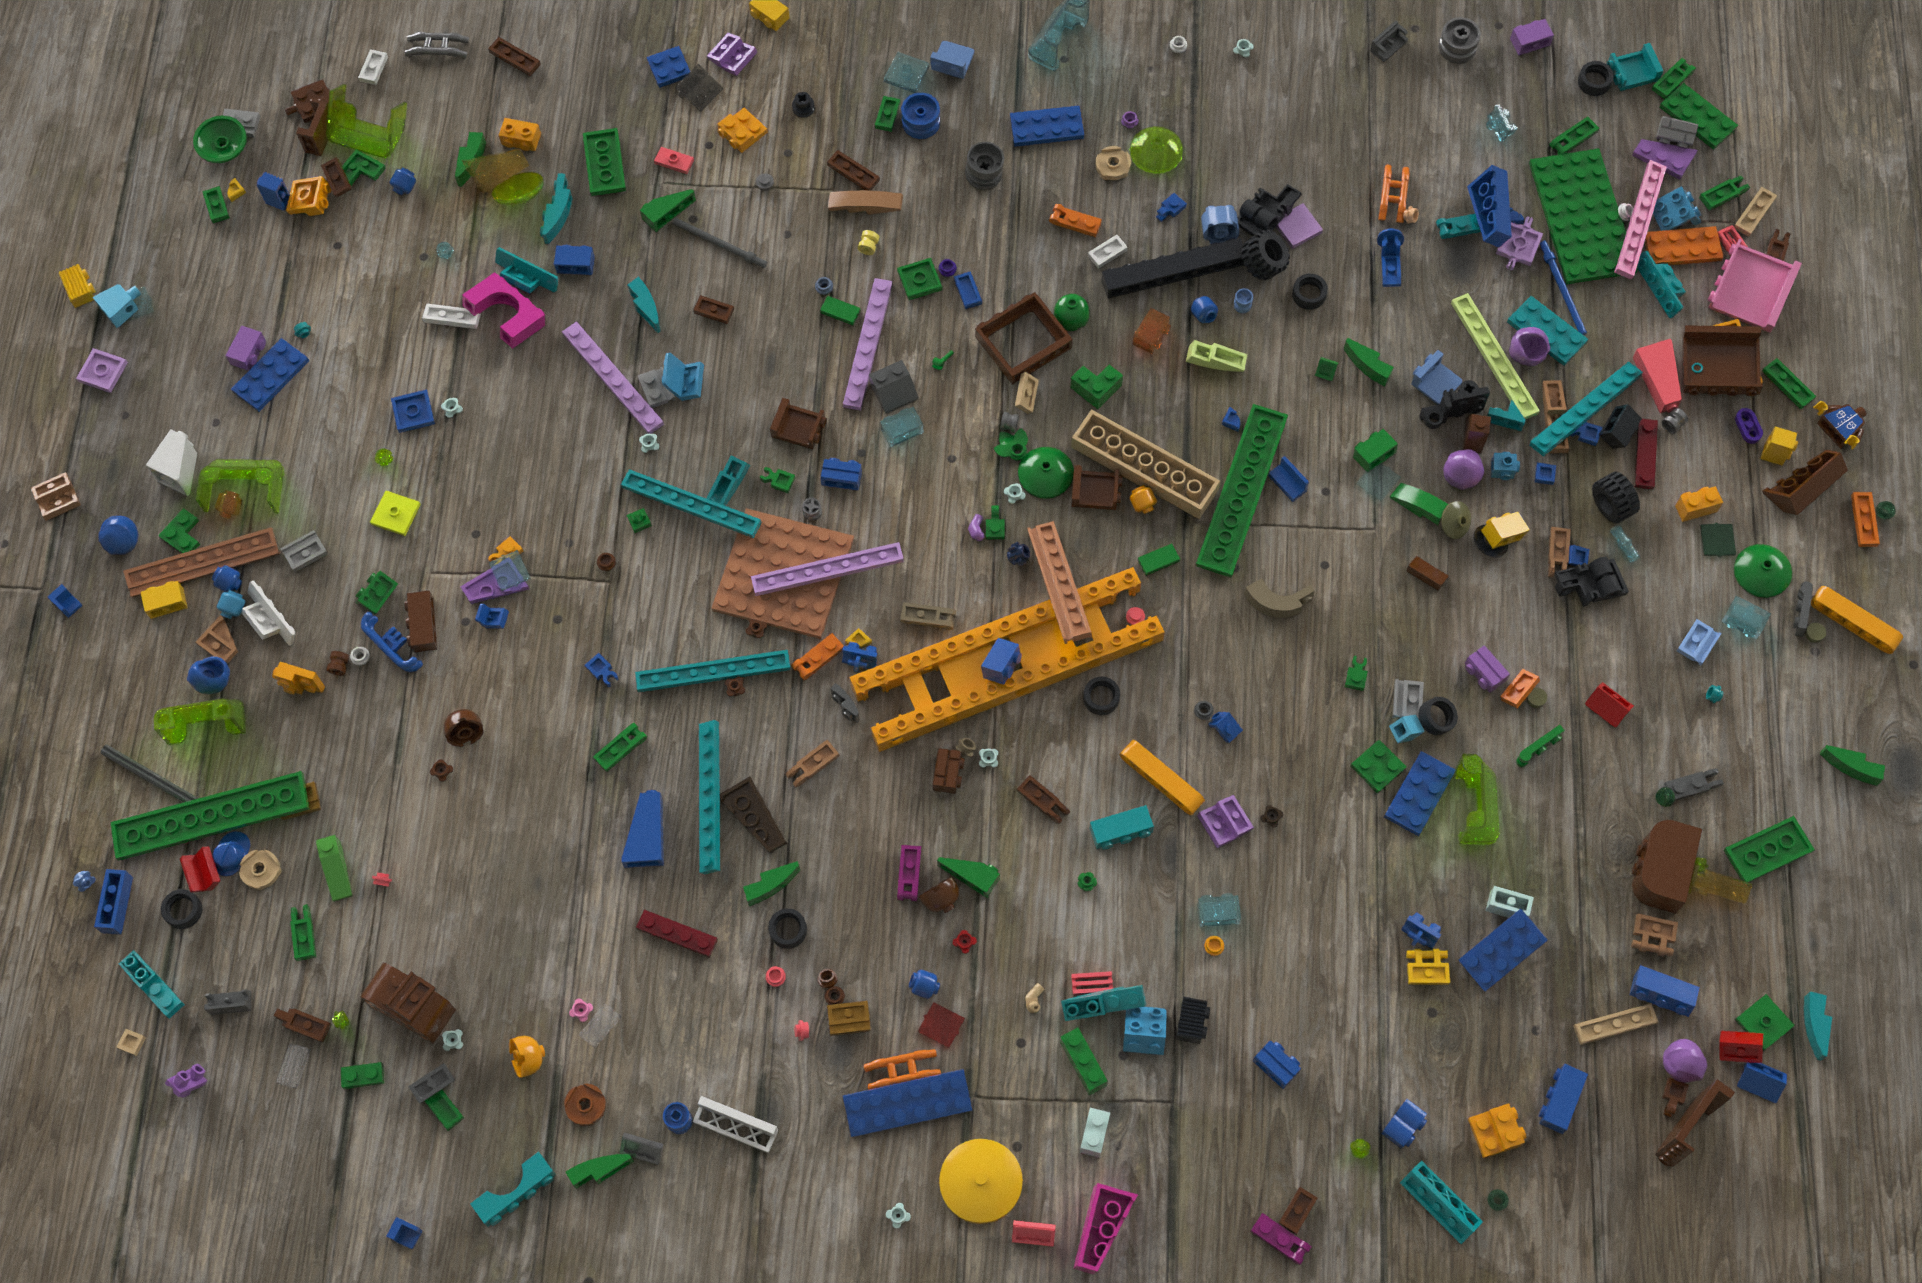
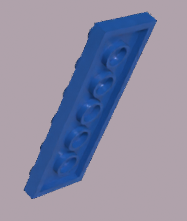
[843,1069,972,1137]

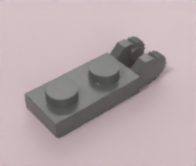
[1793,581,1813,637]
[1664,768,1724,802]

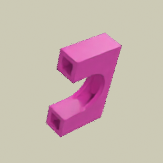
[462,272,545,349]

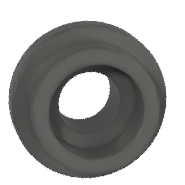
[1194,701,1214,720]

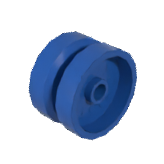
[901,93,940,139]

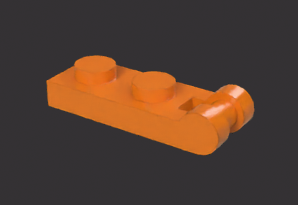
[1049,204,1102,237]
[791,633,844,680]

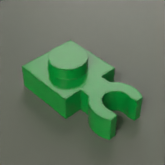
[760,467,795,493]
[1344,656,1368,691]

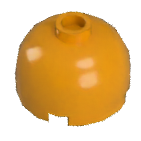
[509,1036,545,1078]

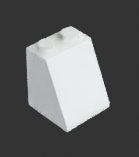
[146,429,197,496]

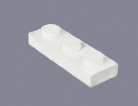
[422,304,481,329]

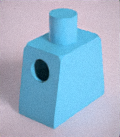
[93,284,141,328]

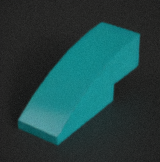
[627,276,661,333]
[706,455,751,506]
[1804,991,1832,1061]

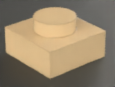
[116,1029,146,1056]

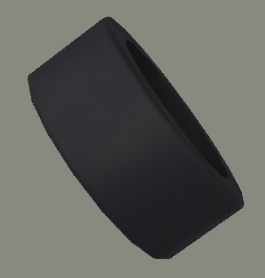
[1578,61,1613,96]
[1292,273,1328,310]
[1083,676,1120,716]
[1418,697,1458,735]
[161,889,202,929]
[768,908,807,949]

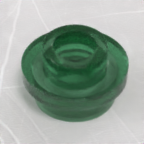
[1876,501,1896,520]
[1655,787,1675,807]
[1487,1189,1509,1211]

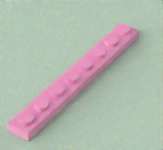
[1614,160,1666,279]

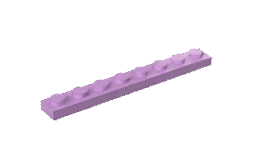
[843,278,893,411]
[562,321,664,434]
[751,542,904,596]

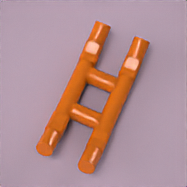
[1378,164,1410,223]
[864,1049,941,1090]

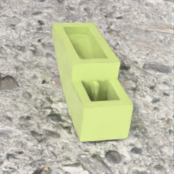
[1186,340,1247,372]

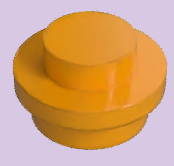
[1204,936,1224,956]

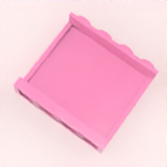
[1707,239,1802,333]

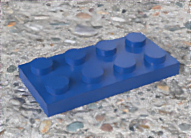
[1010,105,1084,147]
[231,338,309,412]
[1384,751,1456,836]
[1459,909,1548,992]

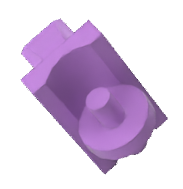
[165,1064,207,1098]

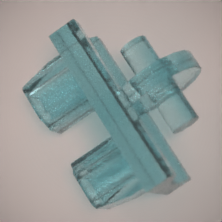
[1486,105,1517,141]

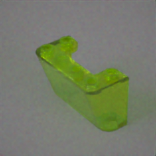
[154,699,246,746]

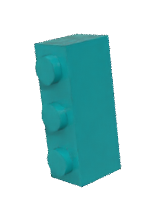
[1089,805,1154,850]

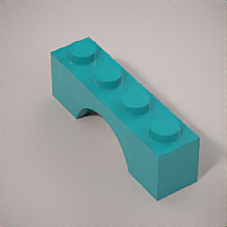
[470,1151,556,1227]

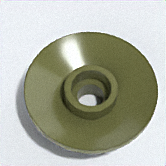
[1441,501,1471,539]

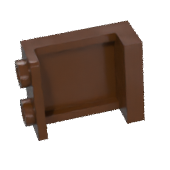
[296,98,336,156]
[770,398,827,450]
[1071,465,1122,510]

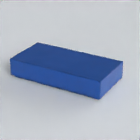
[954,271,982,310]

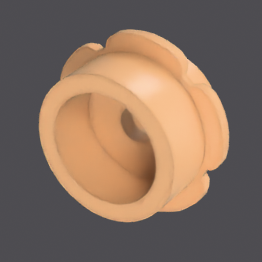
[1403,206,1419,224]

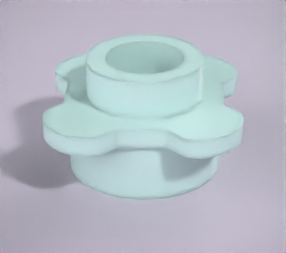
[1233,39,1254,58]
[441,398,463,418]
[639,434,659,453]
[1004,483,1026,504]
[979,749,998,768]
[442,1029,463,1051]
[886,1203,911,1228]

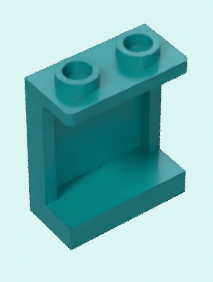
[1607,43,1663,91]

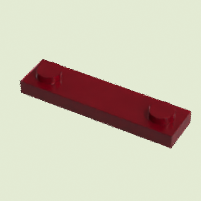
[1634,418,1658,490]

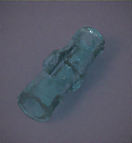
[1610,525,1640,563]

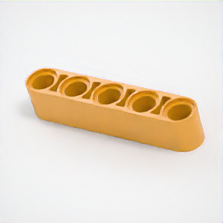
[1811,586,1903,654]
[1119,740,1205,816]

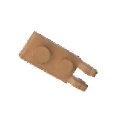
[1548,527,1571,578]
[786,740,840,787]

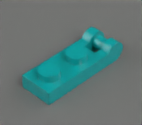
[1436,214,1481,239]

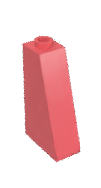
[1633,338,1682,413]

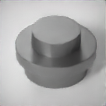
[756,173,774,191]

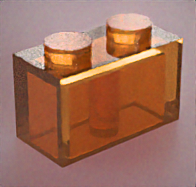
[1133,308,1171,354]

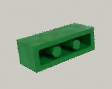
[1060,1027,1108,1096]

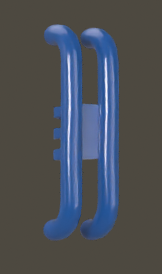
[361,612,423,672]

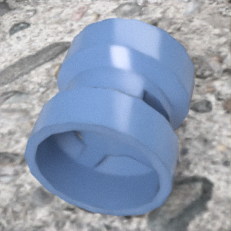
[1234,288,1253,313]

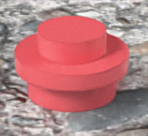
[1126,607,1145,625]
[372,872,392,887]
[766,966,786,987]
[794,1020,809,1041]

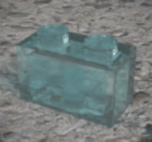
[880,406,924,447]
[1721,596,1771,639]
[1197,893,1241,927]

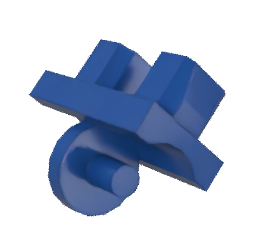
[842,642,878,673]
[1401,913,1441,949]

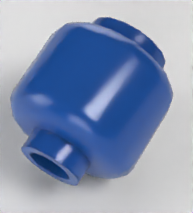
[389,167,416,195]
[1191,296,1218,323]
[211,565,242,592]
[909,970,940,999]

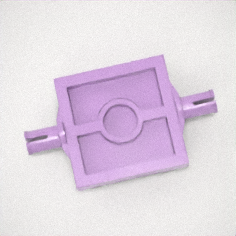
[1496,217,1543,270]

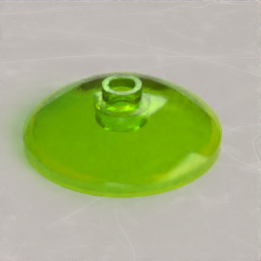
[1130,126,1183,173]
[492,172,544,206]

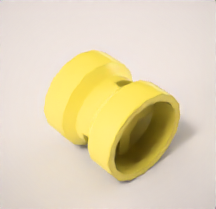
[858,230,880,255]

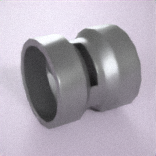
[1661,408,1688,434]

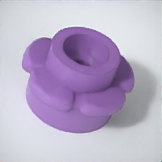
[1121,111,1139,128]

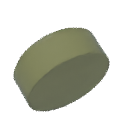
[1805,623,1826,643]
[1527,688,1547,708]

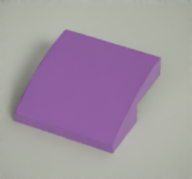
[707,33,757,76]
[1197,795,1254,848]

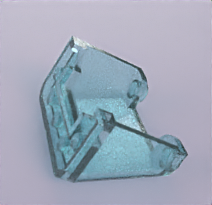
[1028,0,1090,71]

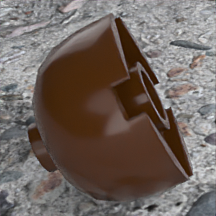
[443,709,484,747]
[919,876,959,913]

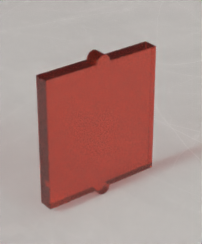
[918,1002,965,1048]

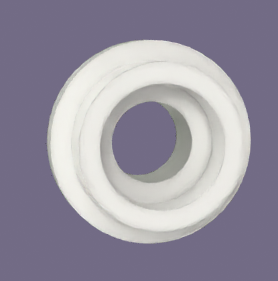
[1170,36,1187,53]
[1618,203,1634,221]
[350,647,370,665]

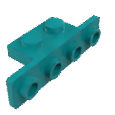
[495,247,559,293]
[1637,251,1686,318]

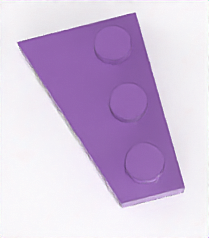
[1632,139,1698,180]
[460,557,529,604]

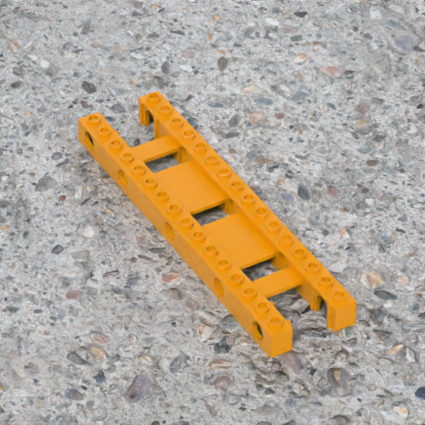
[850,567,1165,752]

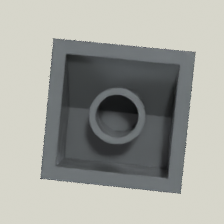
[869,360,919,414]

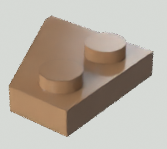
[195,615,238,664]

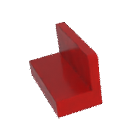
[1585,682,1634,727]
[180,846,220,893]
[1719,1031,1763,1063]

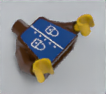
[1813,401,1867,450]

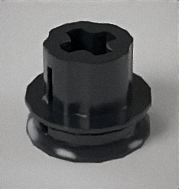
[792,92,815,118]

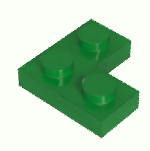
[342,149,386,186]
[158,508,200,554]

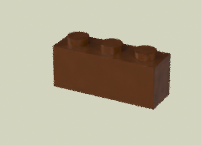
[404,590,437,653]

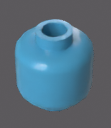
[217,590,245,619]

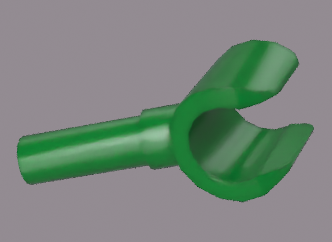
[932,350,954,370]

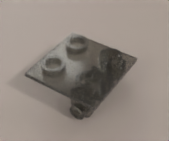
[675,64,724,112]

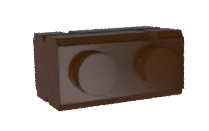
[932,748,965,794]

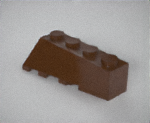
[1762,450,1848,515]

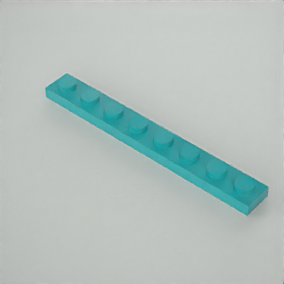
[1529,361,1643,457]
[621,469,762,538]
[635,650,791,692]
[699,720,720,875]

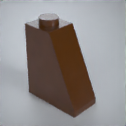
[1463,414,1491,454]

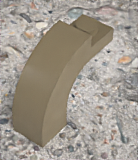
[1244,578,1315,618]

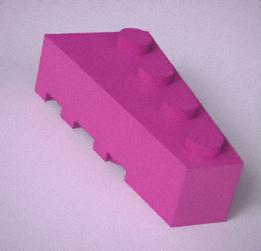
[1073,1183,1138,1274]

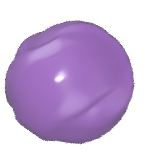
[1509,327,1550,366]
[1443,450,1484,490]
[1663,1039,1707,1083]

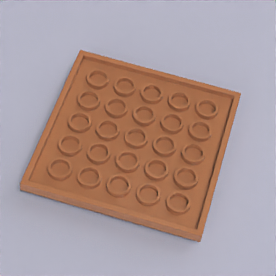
[711,508,854,639]

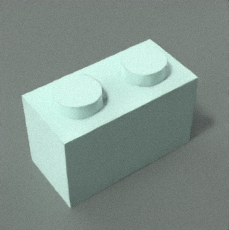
[1486,886,1534,918]
[1080,1108,1110,1158]

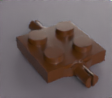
[285,79,343,123]

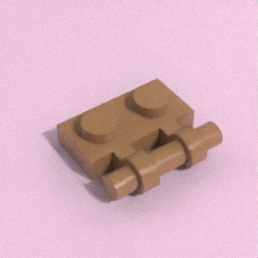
[1631,914,1678,957]

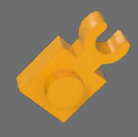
[488,536,523,566]

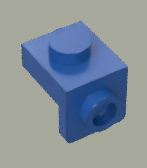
[475,604,509,629]
[1208,712,1243,743]

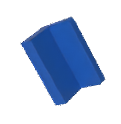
[1268,456,1309,502]
[1737,1062,1787,1103]

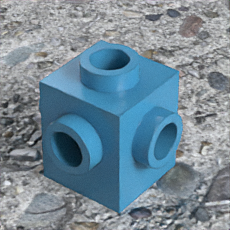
[1491,452,1520,480]

